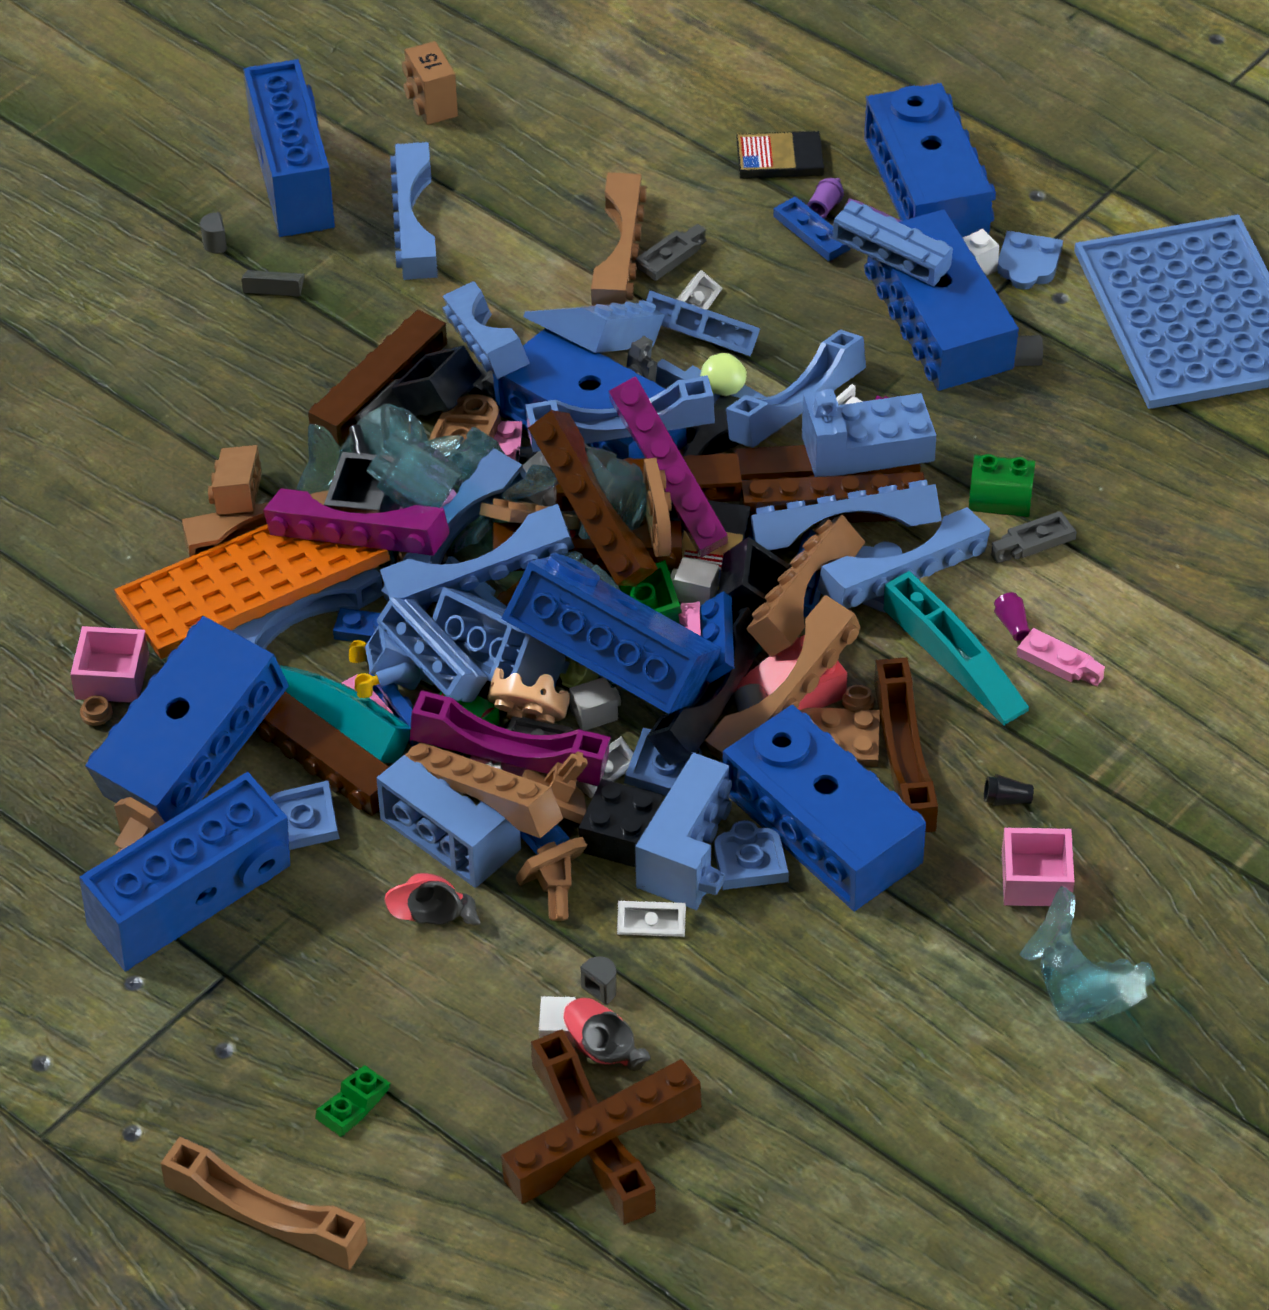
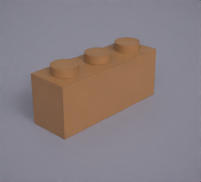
[208,445,262,515]

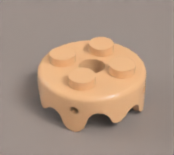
[488,668,570,724]

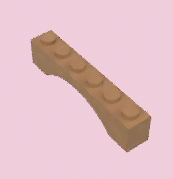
[591,172,647,306]
[182,490,329,557]
[747,514,866,657]
[705,595,861,761]
[405,742,563,838]
[161,1137,368,1271]

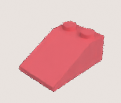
[737,635,847,711]

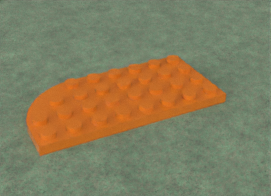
[114,524,390,659]

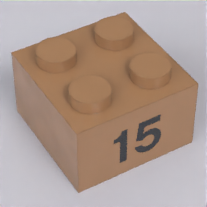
[402,41,458,125]

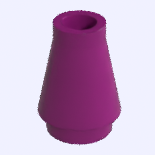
[994,592,1030,641]

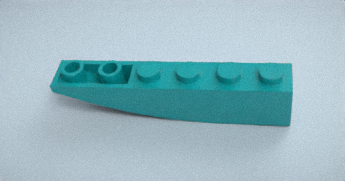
[883,571,1029,725]
[279,665,411,763]

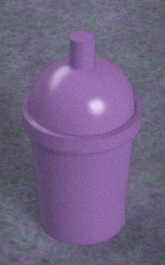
[807,178,844,219]

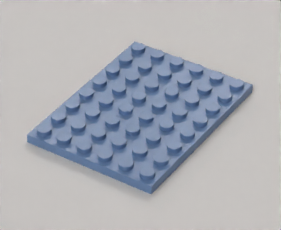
[1074,214,1269,409]

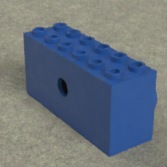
[243,59,335,237]
[864,83,996,238]
[864,209,1019,391]
[493,328,687,461]
[501,553,721,714]
[85,616,289,823]
[723,704,926,912]
[79,771,290,972]

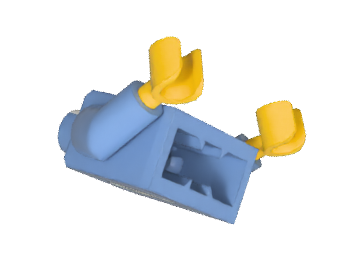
[349,625,434,698]

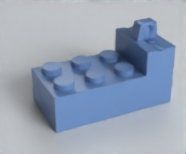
[802,389,936,477]
[432,587,570,695]
[635,752,732,910]
[376,755,521,888]

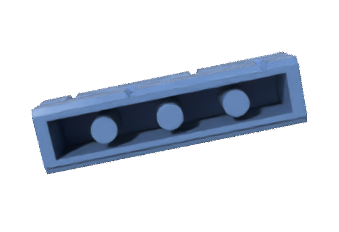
[832,200,953,287]
[377,597,487,703]

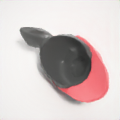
[385,873,481,925]
[564,997,651,1071]

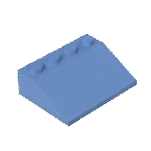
[523,300,665,353]

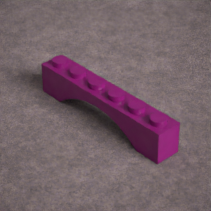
[609,376,728,558]
[263,488,450,556]
[410,690,611,786]

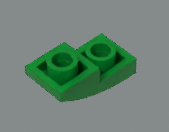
[315,1065,390,1137]

